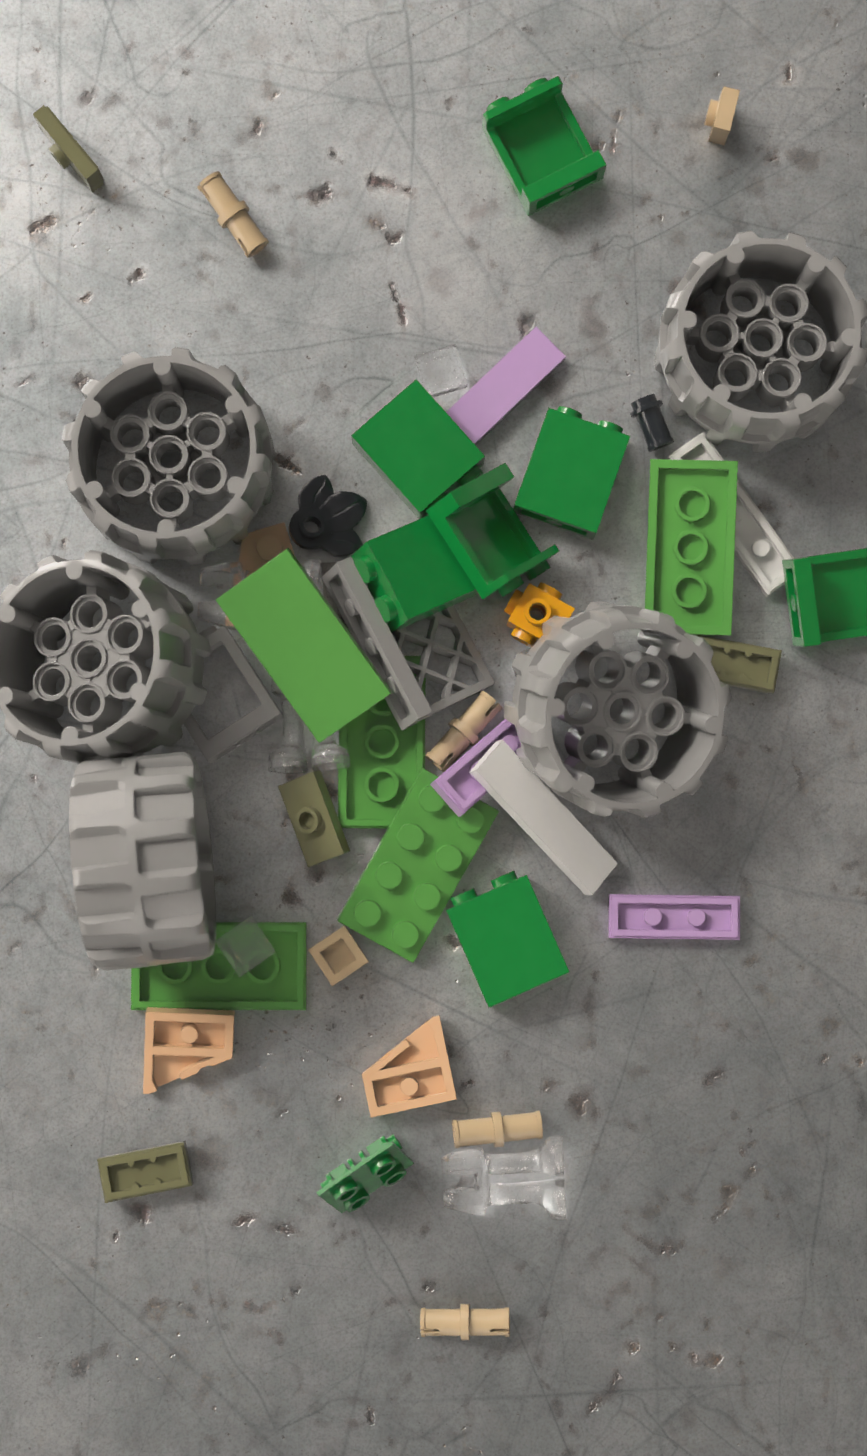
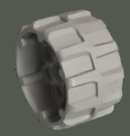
[654,231,867,453]
[62,347,275,566]
[0,550,211,764]
[504,601,732,818]
[69,752,216,971]

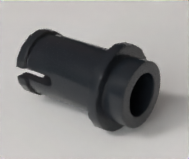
[630,394,674,452]

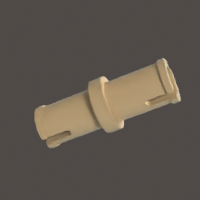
[197,171,269,258]
[425,691,503,772]
[452,1111,543,1148]
[420,1304,510,1341]

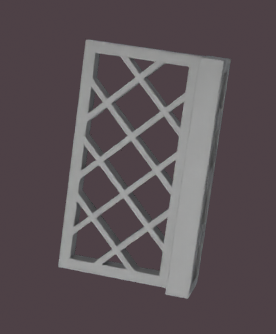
[321,557,495,731]

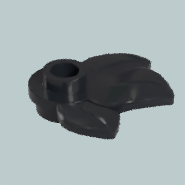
[289,475,367,557]

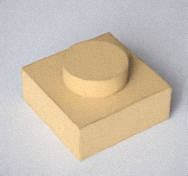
[704,86,740,145]
[308,925,369,986]

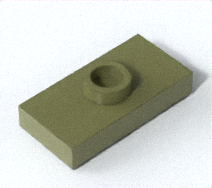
[33,105,104,193]
[695,635,782,694]
[278,770,350,867]
[97,1140,193,1203]

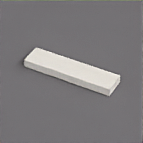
[667,431,794,597]
[470,740,618,896]

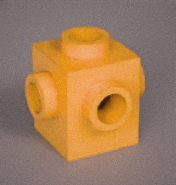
[504,582,575,648]

